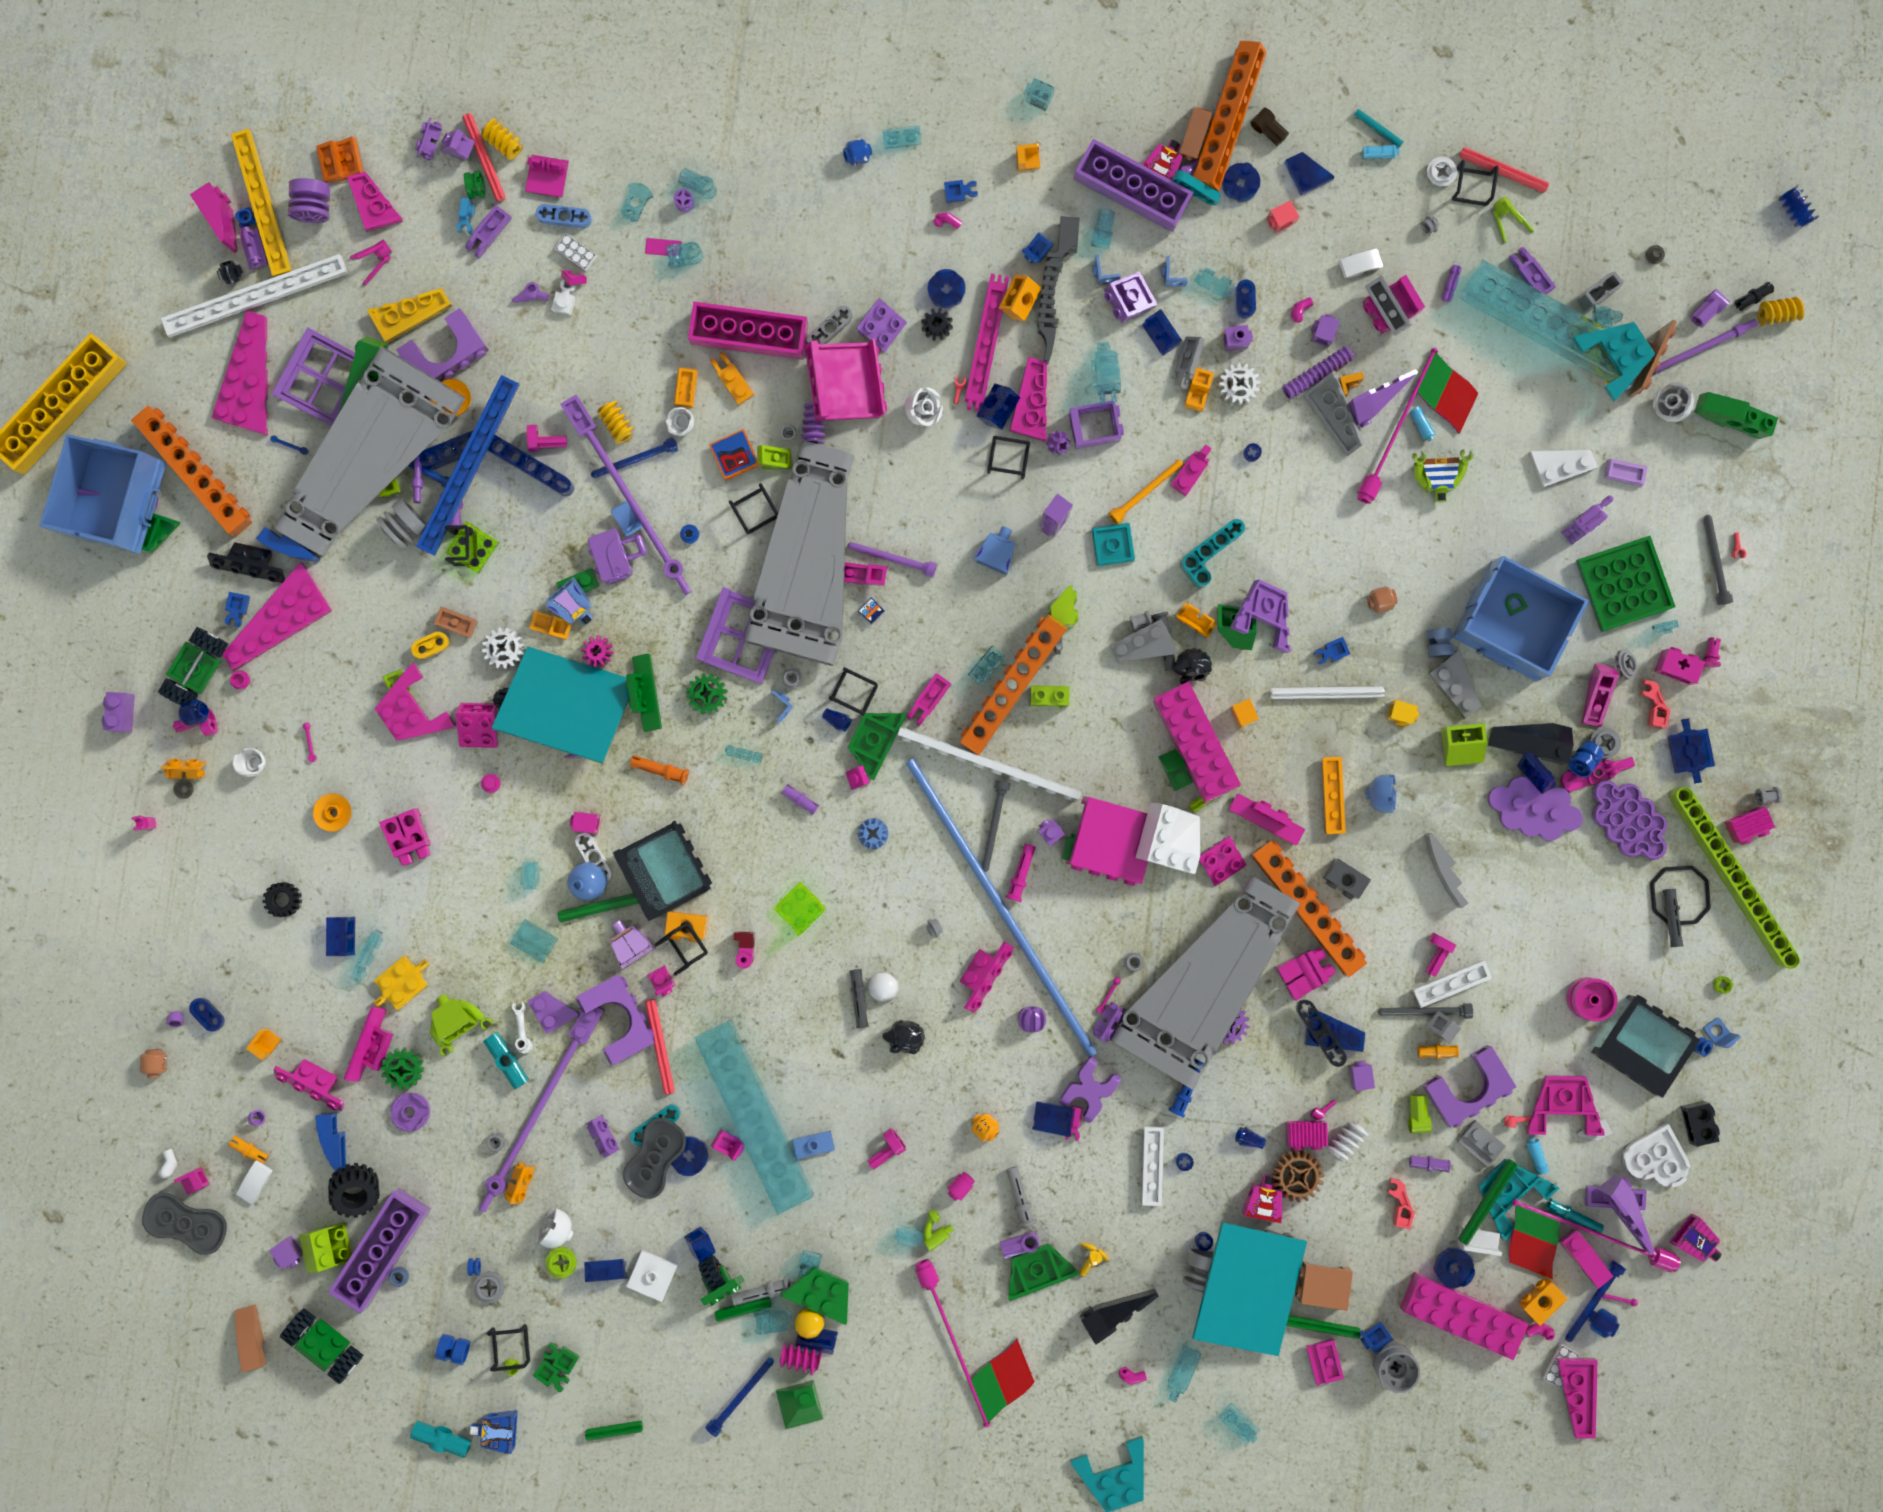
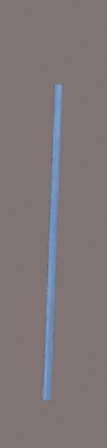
[906,758,1097,1057]

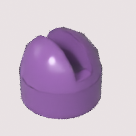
[166,1011,183,1027]
[247,1110,265,1126]

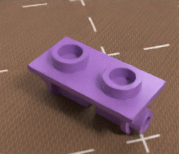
[415,117,442,160]
[239,227,268,270]
[1093,1002,1125,1043]
[586,1115,619,1158]

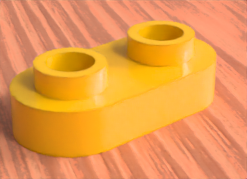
[411,632,449,659]

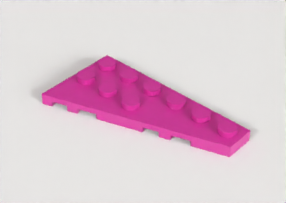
[211,310,268,436]
[223,562,332,671]

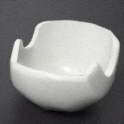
[665,407,694,437]
[232,748,266,777]
[868,972,899,1002]

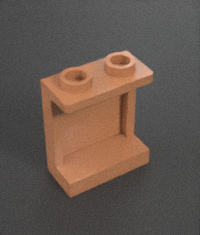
[1296,1261,1353,1311]

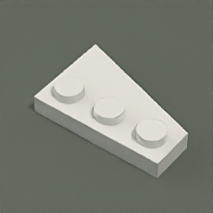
[1529,450,1598,488]

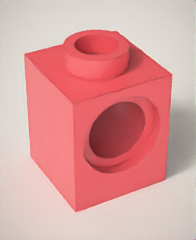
[1267,200,1299,233]

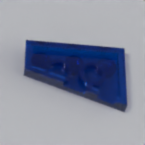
[1304,1006,1365,1052]

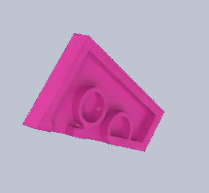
[347,172,403,232]

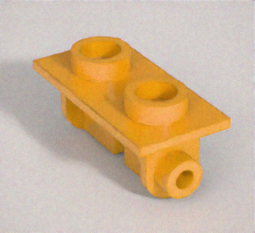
[1176,603,1217,638]
[161,759,206,779]
[505,1162,535,1204]

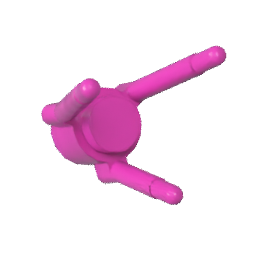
[350,239,392,285]

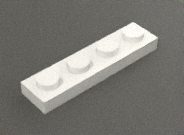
[1412,960,1492,1008]
[1142,1126,1164,1206]

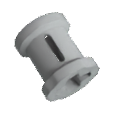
[1129,610,1152,632]
[1755,787,1782,806]

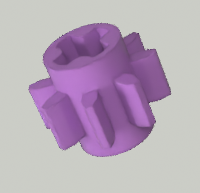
[1046,430,1071,455]

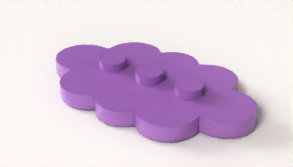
[1488,777,1583,841]
[1592,781,1667,860]

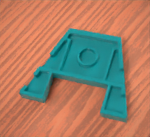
[1573,322,1655,402]
[1477,1159,1560,1241]
[1070,1436,1144,1512]

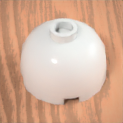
[1653,383,1695,422]
[904,387,943,427]
[536,1208,573,1249]

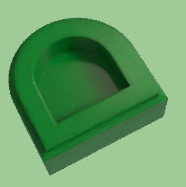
[1505,594,1528,616]

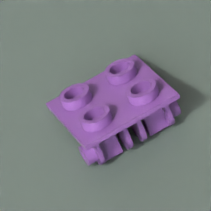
[856,298,907,352]

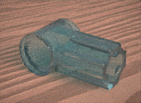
[678,168,717,199]
[1091,208,1115,249]
[798,1250,822,1278]

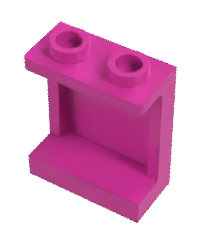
[1363,275,1425,334]

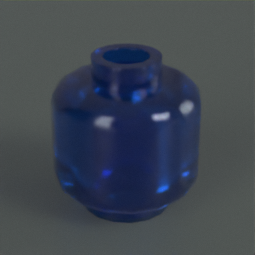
[178,699,209,727]
[1588,1308,1620,1338]

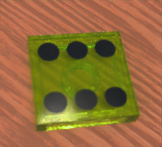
[445,521,500,574]

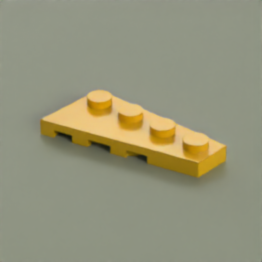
[367,288,452,344]

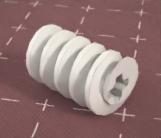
[1327,1122,1370,1164]

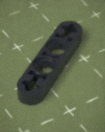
[1296,999,1347,1067]

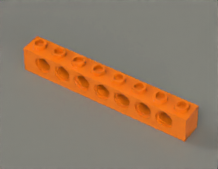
[1193,41,1267,192]
[131,405,253,537]
[960,615,1068,755]
[1250,841,1367,977]

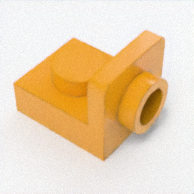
[1338,372,1364,397]

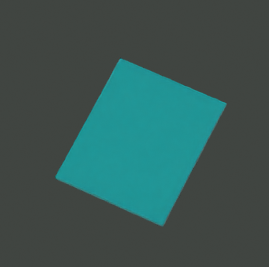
[492,646,630,764]
[1192,1222,1307,1356]

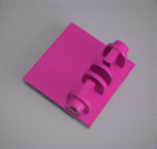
[525,155,569,198]
[1199,836,1247,886]

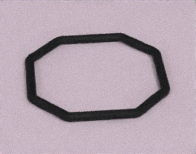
[1650,866,1711,925]

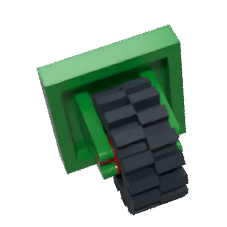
[698,1255,745,1306]

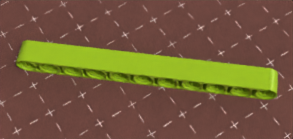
[1669,787,1800,969]

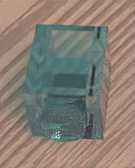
[1024,78,1055,111]

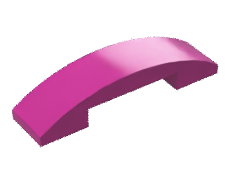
[844,562,888,586]

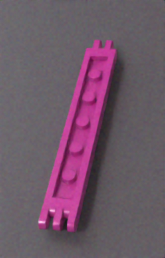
[965,273,1009,412]

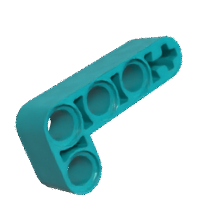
[1180,519,1245,588]

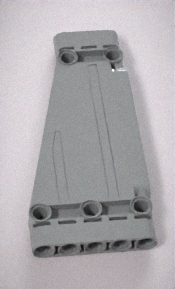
[274,346,466,556]
[743,441,854,666]
[1111,876,1300,1089]

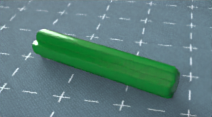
[715,1297,772,1322]
[585,1420,643,1441]

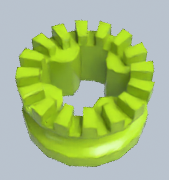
[1713,976,1733,994]

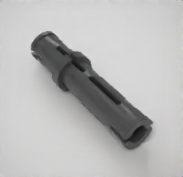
[1663,889,1684,947]
[849,969,869,1028]

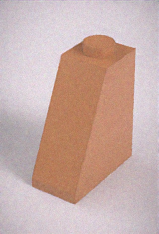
[1179,106,1212,161]

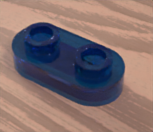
[1235,279,1256,319]
[189,998,225,1032]

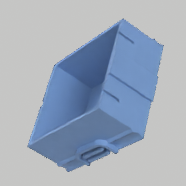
[39,434,166,554]
[1452,556,1589,681]

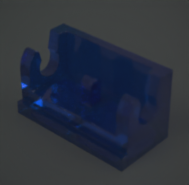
[1142,309,1182,356]
[326,917,355,956]
[584,1259,628,1282]

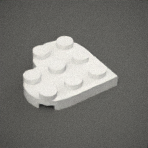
[1621,1123,1690,1187]

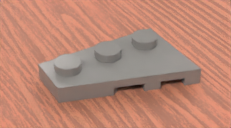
[1110,619,1179,662]
[1428,650,1481,719]

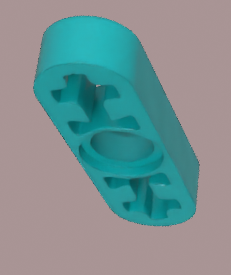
[1172,170,1221,206]
[630,1104,681,1146]

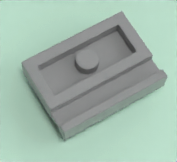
[1457,1120,1506,1167]

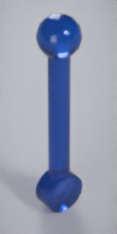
[270,435,309,455]

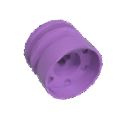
[288,178,330,223]

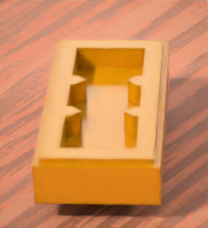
[674,367,698,408]

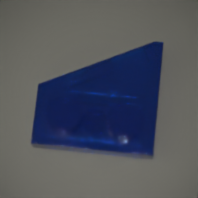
[1284,152,1335,195]

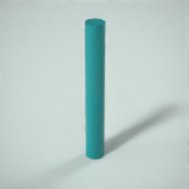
[1354,109,1404,148]

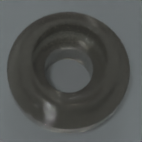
[1645,245,1665,264]
[173,780,194,799]

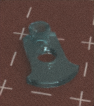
[620,183,654,221]

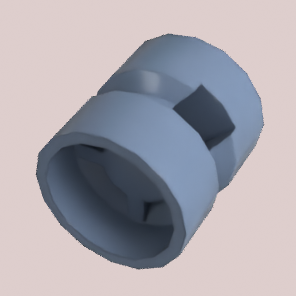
[1426,628,1454,658]

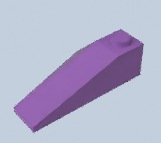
[1597,1174,1655,1255]

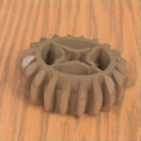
[1271,1150,1324,1203]

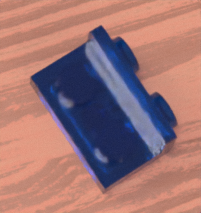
[1517,750,1557,794]

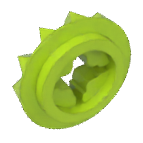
[546,1247,577,1279]

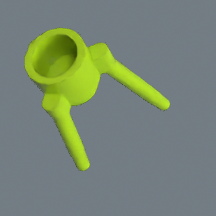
[1492,196,1534,243]

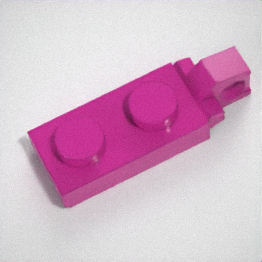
[1170,444,1212,496]

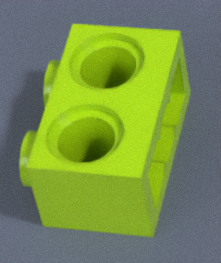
[1030,685,1070,707]

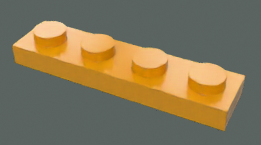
[1321,757,1346,834]

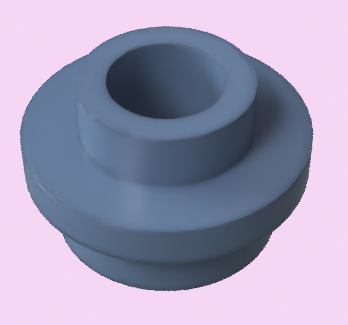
[389,1267,409,1287]

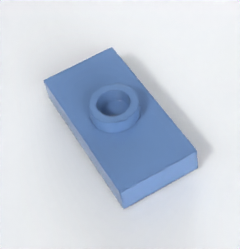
[793,1130,835,1159]

